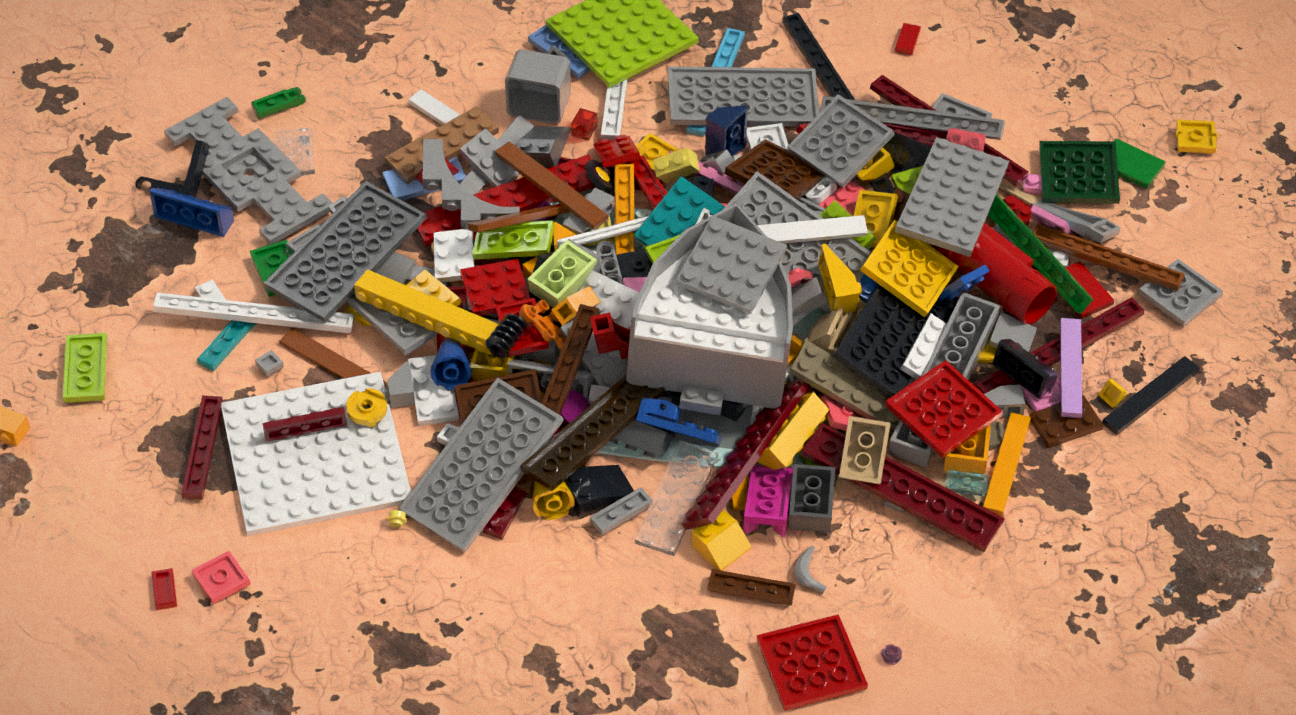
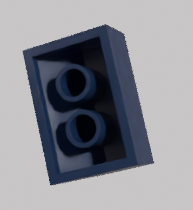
[705,105,748,158]

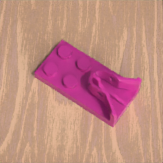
[743,465,793,537]

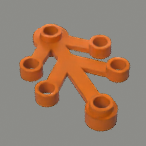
[519,300,566,350]

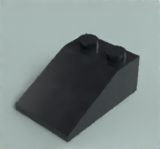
[564,465,634,519]

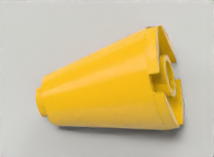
[532,481,574,520]

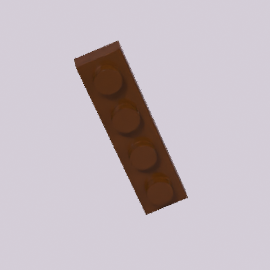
[707,569,796,606]

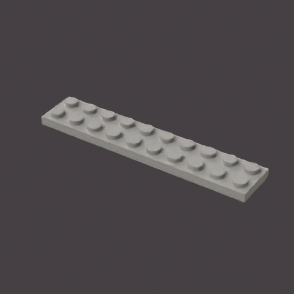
[286,224,437,355]

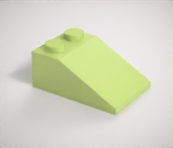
[528,240,597,308]

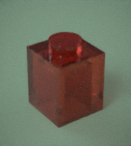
[571,108,597,141]

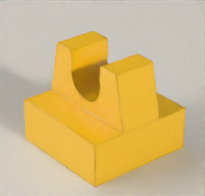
[1098,379,1128,408]

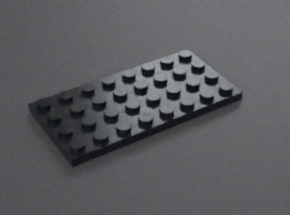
[832,285,959,398]

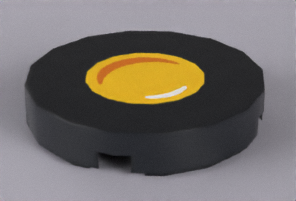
[584,159,615,193]

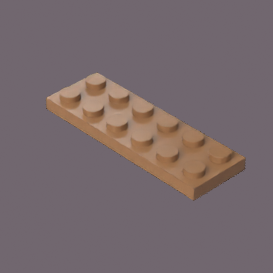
[385,106,499,184]

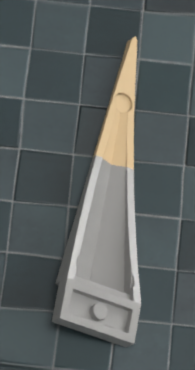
[999,182,1121,242]

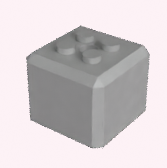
[505,49,571,124]

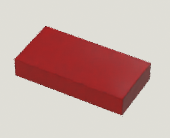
[895,23,921,55]
[151,568,178,610]

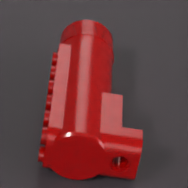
[927,223,1057,325]

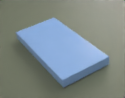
[382,156,466,201]

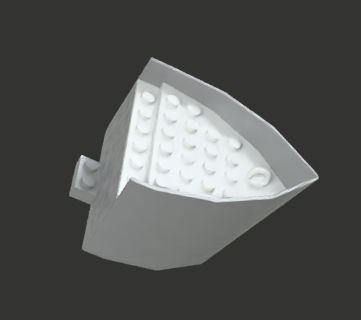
[626,205,793,415]

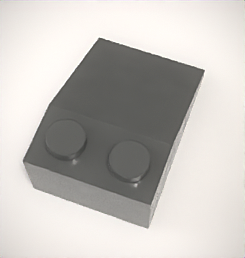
[517,126,571,169]

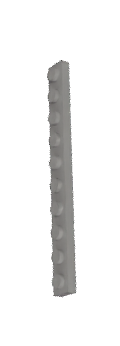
[819,96,1005,140]

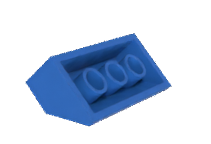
[149,188,234,237]

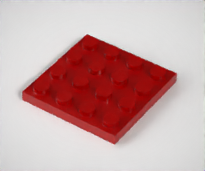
[885,360,1003,458]
[756,614,868,711]

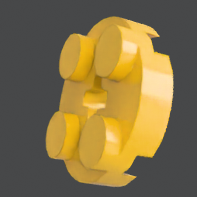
[346,388,388,427]

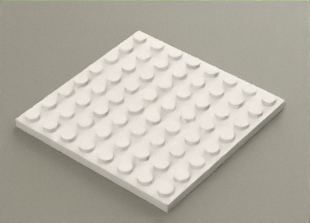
[221,372,411,536]

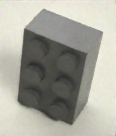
[788,464,835,533]

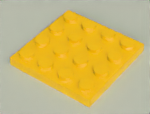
[860,220,958,317]

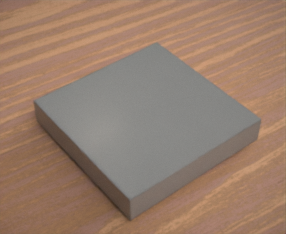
[988,312,1037,352]

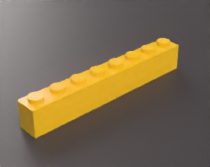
[354,269,499,355]

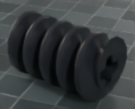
[486,314,528,359]

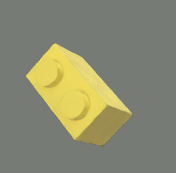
[653,148,700,183]

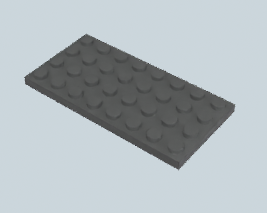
[264,181,426,322]

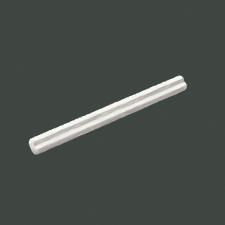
[557,216,649,248]

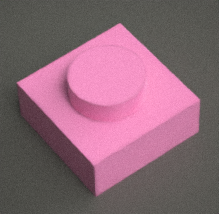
[1023,174,1042,194]

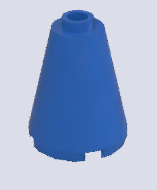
[430,338,471,390]

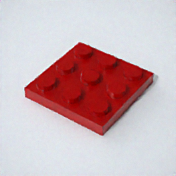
[460,259,531,316]

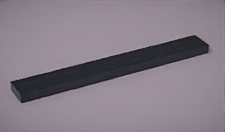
[782,13,855,100]

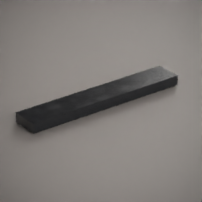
[1102,356,1200,435]

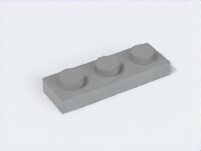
[590,487,653,535]

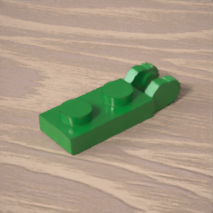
[251,87,306,119]

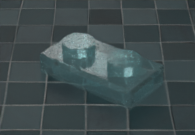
[945,470,989,497]

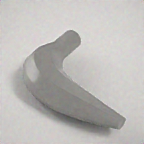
[794,546,827,594]

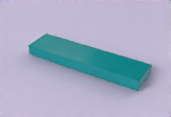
[197,320,257,371]

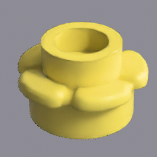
[386,510,407,527]

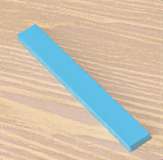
[686,28,745,136]

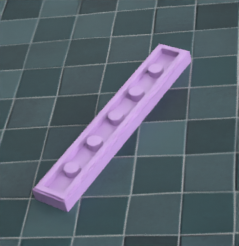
[1060,318,1082,418]

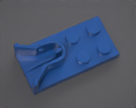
[636,398,722,445]

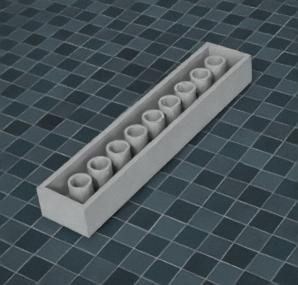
[888,292,1000,469]

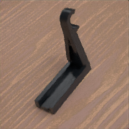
[135,140,210,198]

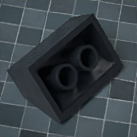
[992,339,1058,399]

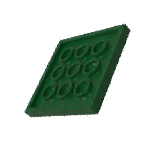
[1039,141,1120,204]

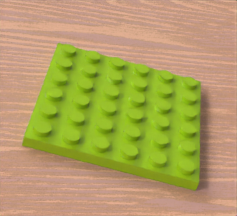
[546,0,699,88]

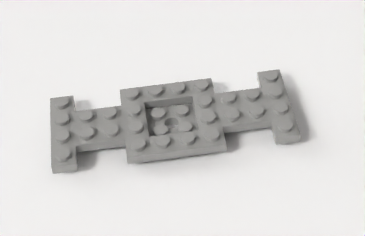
[164,97,332,245]

